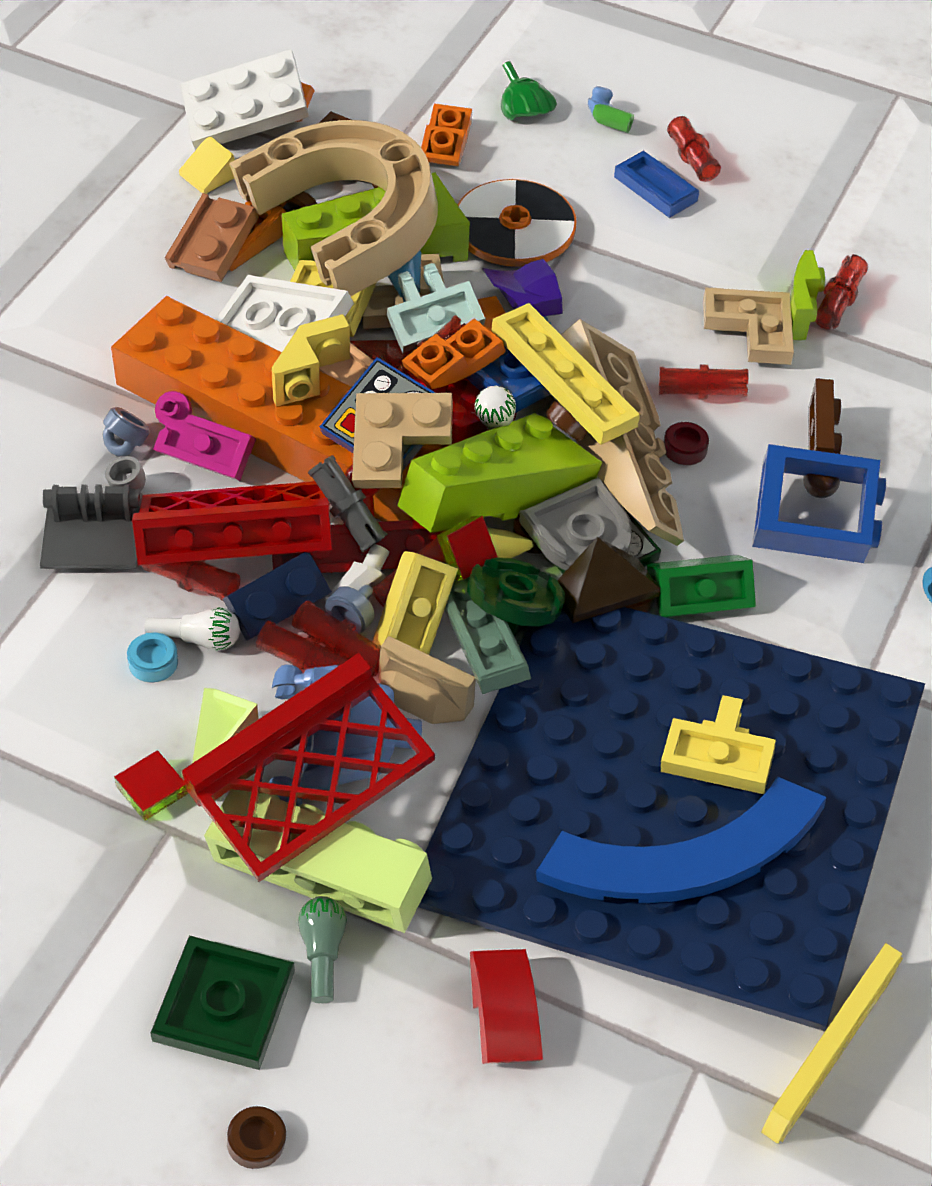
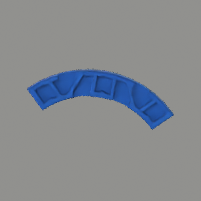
[536,776,826,904]

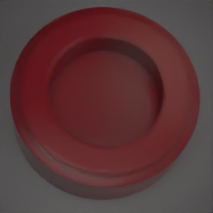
[664,422,709,465]

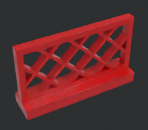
[132,481,332,566]
[182,653,435,882]

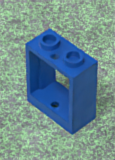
[752,444,886,563]

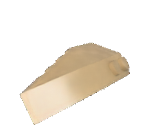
[558,319,684,546]

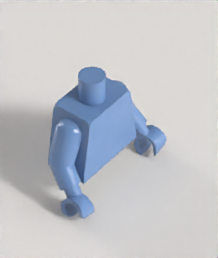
[269,664,422,806]

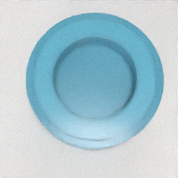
[127,633,178,682]

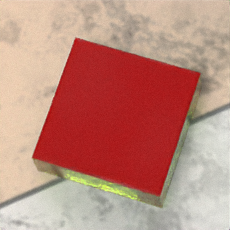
[437,516,498,580]
[114,750,188,821]

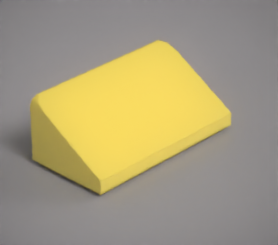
[372,551,458,655]

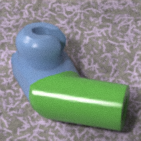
[588,86,634,133]

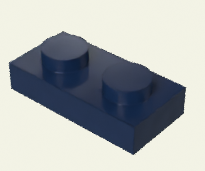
[223,552,332,641]

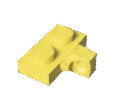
[661,695,776,794]

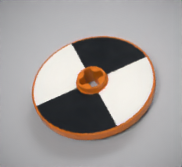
[457,179,576,267]

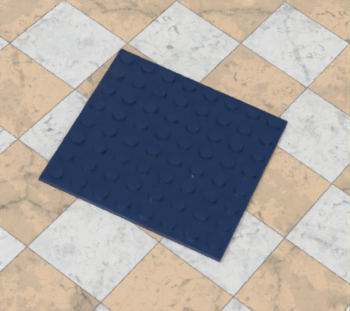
[418,607,925,1031]

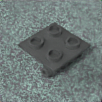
[40,484,143,569]

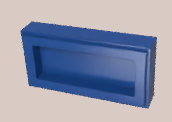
[614,150,699,218]

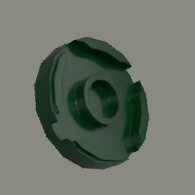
[467,558,565,626]

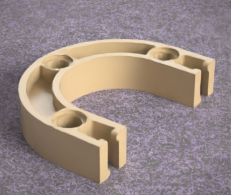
[230,120,438,296]

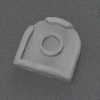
[519,477,632,570]

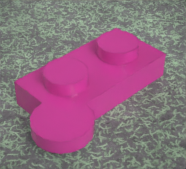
[153,391,256,481]

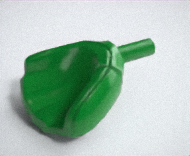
[501,61,557,120]

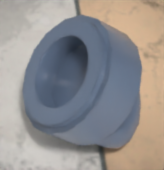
[103,407,150,457]
[325,585,375,635]

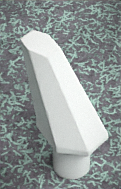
[325,544,389,601]

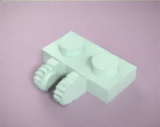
[387,263,485,353]

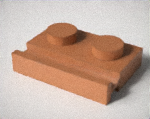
[165,193,259,282]

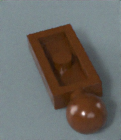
[803,378,842,498]

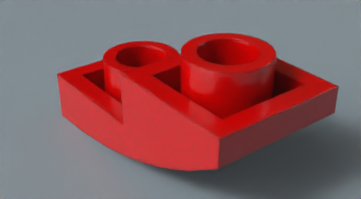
[470,949,543,1064]

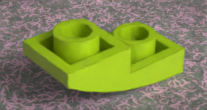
[790,250,825,340]

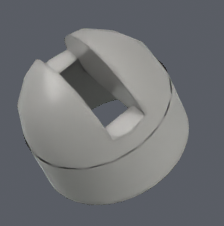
[105,456,146,492]

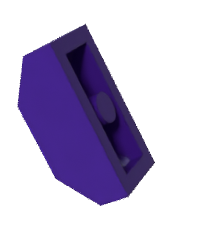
[482,259,563,317]

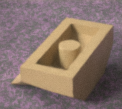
[378,636,476,724]

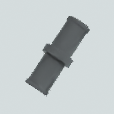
[308,455,388,552]

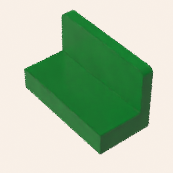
[647,555,756,617]

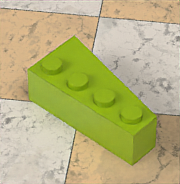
[282,172,470,271]
[397,413,602,533]

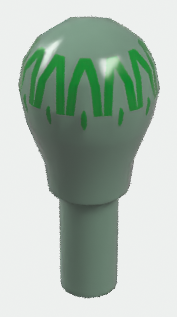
[298,896,347,1004]

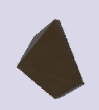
[557,537,660,623]

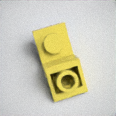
[272,314,350,407]

